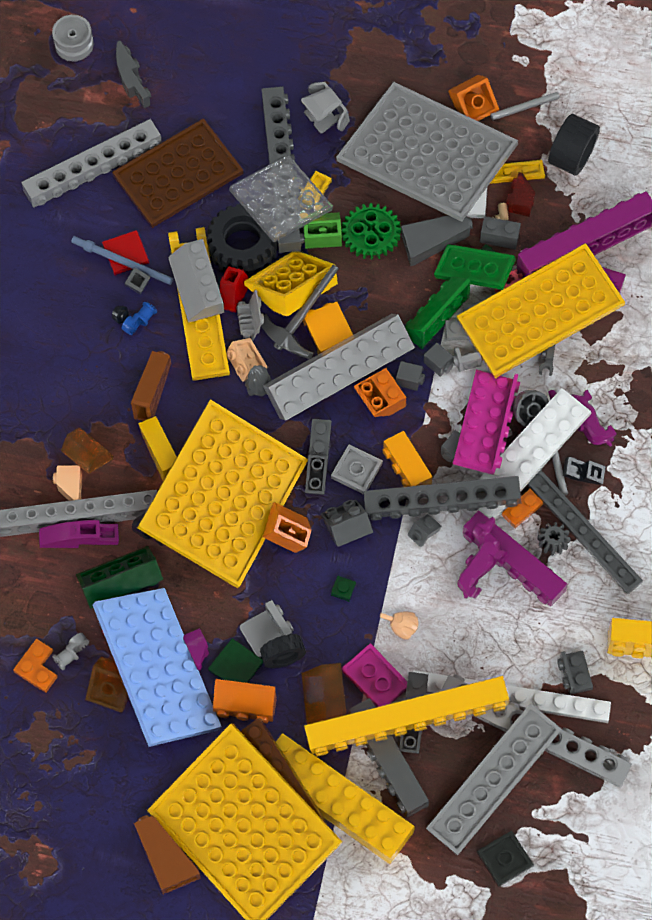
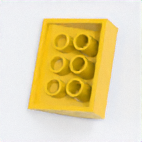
[244,251,338,316]

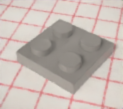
[331,444,383,494]

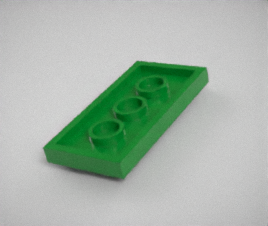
[434,244,516,290]

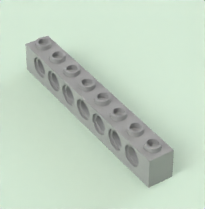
[21,119,162,208]

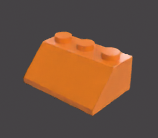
[213,679,277,723]

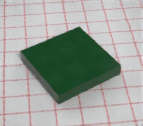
[208,638,264,683]

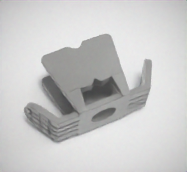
[301,82,350,133]

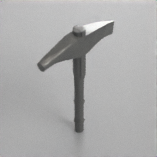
[261,264,339,359]

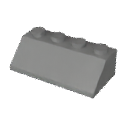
[168,239,224,323]

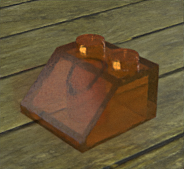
[61,427,114,474]
[85,656,129,713]

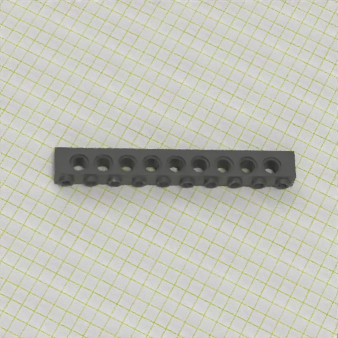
[262,87,304,253]

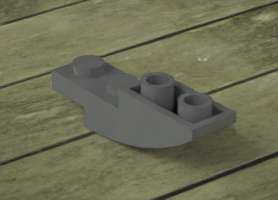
[116,41,151,108]
[305,419,332,495]
[399,672,429,754]

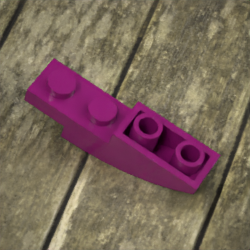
[39,520,119,548]

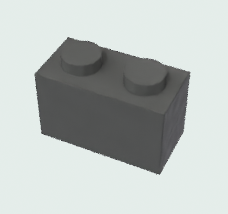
[480,217,521,250]

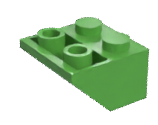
[303,212,342,249]

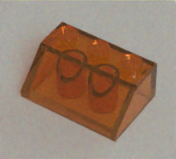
[301,663,346,725]

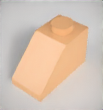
[53,465,82,501]

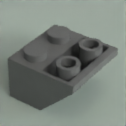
[321,499,373,547]

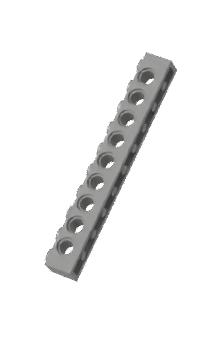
[0,490,157,537]
[441,674,632,788]

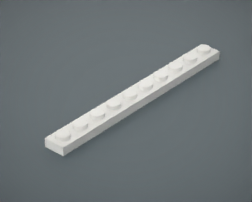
[413,670,611,723]

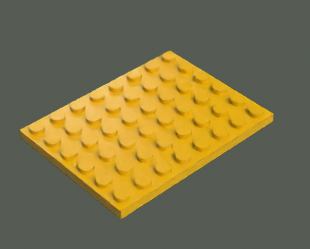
[137,400,308,588]
[147,724,343,920]

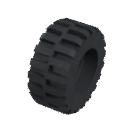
[207,203,278,276]

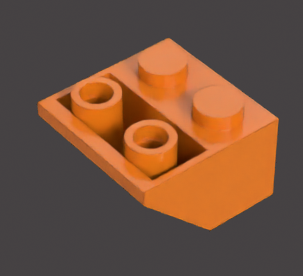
[354,368,406,417]
[263,502,312,553]

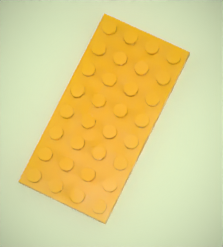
[457,243,625,378]

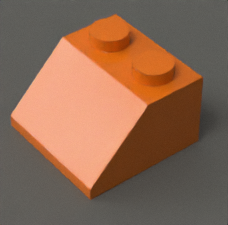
[448,75,499,121]

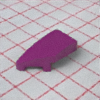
[183,628,209,671]

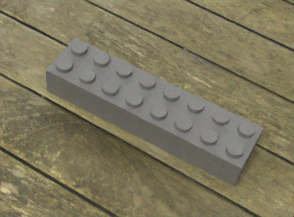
[263,314,415,421]

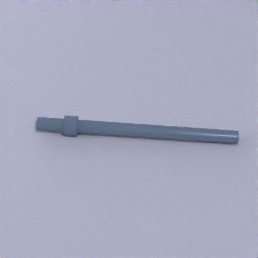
[71,236,173,285]

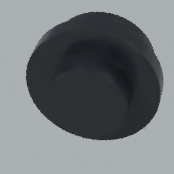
[112,305,129,324]

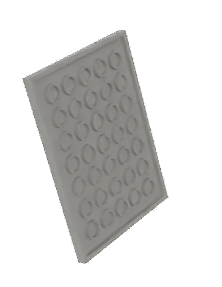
[337,82,518,222]

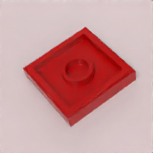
[102,230,149,275]

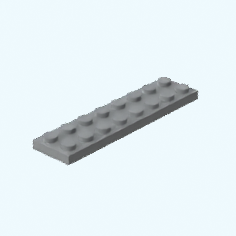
[426,703,562,855]

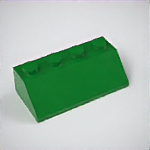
[405,277,471,349]

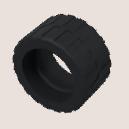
[548,113,600,176]

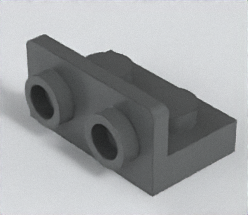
[557,651,593,695]

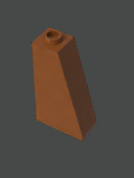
[131,351,171,421]
[134,815,201,894]

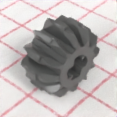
[537,522,571,556]

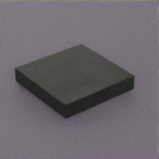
[477,830,534,887]

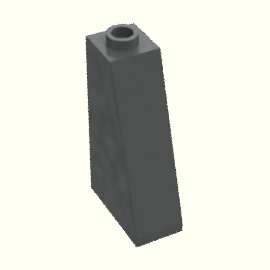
[401,215,473,266]

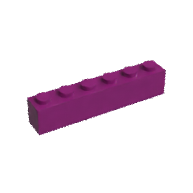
[463,510,568,607]

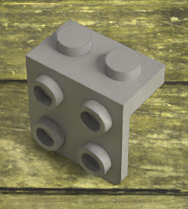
[240,600,294,658]

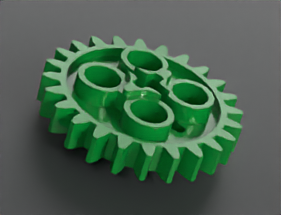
[341,203,401,260]

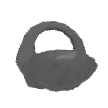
[245,365,272,396]

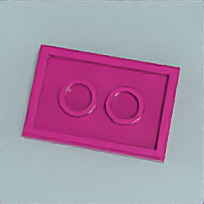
[341,643,408,708]

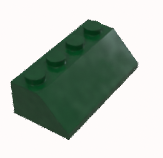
[76,546,163,609]

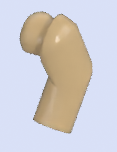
[492,203,509,220]

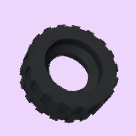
[260,634,306,669]

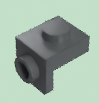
[408,514,442,547]

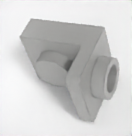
[453,347,482,372]

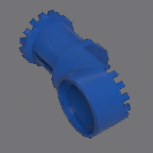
[122,302,157,335]

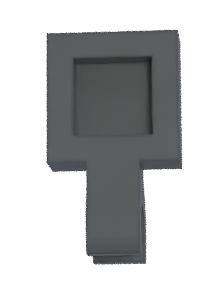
[539,345,555,376]

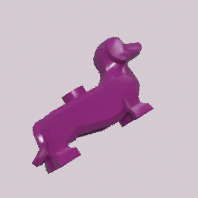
[548,390,617,447]
[457,517,509,599]

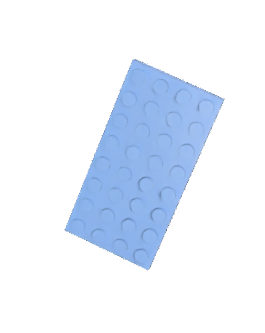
[93,588,221,747]

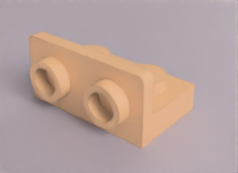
[226,338,268,382]

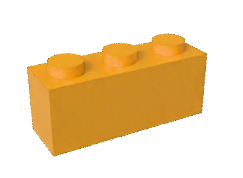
[382,431,433,487]

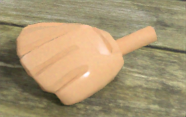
[380,612,418,640]

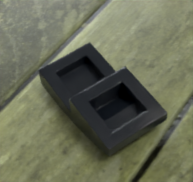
[562,457,606,485]

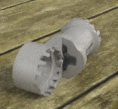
[52,633,89,671]

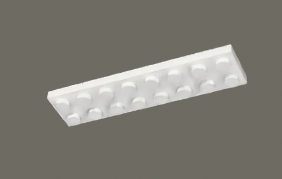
[460,388,591,519]

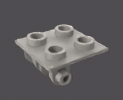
[236,290,264,341]

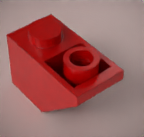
[220,266,249,313]

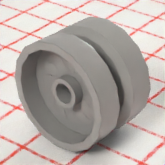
[52,15,94,61]

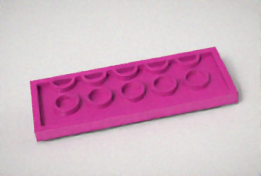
[453,370,520,475]

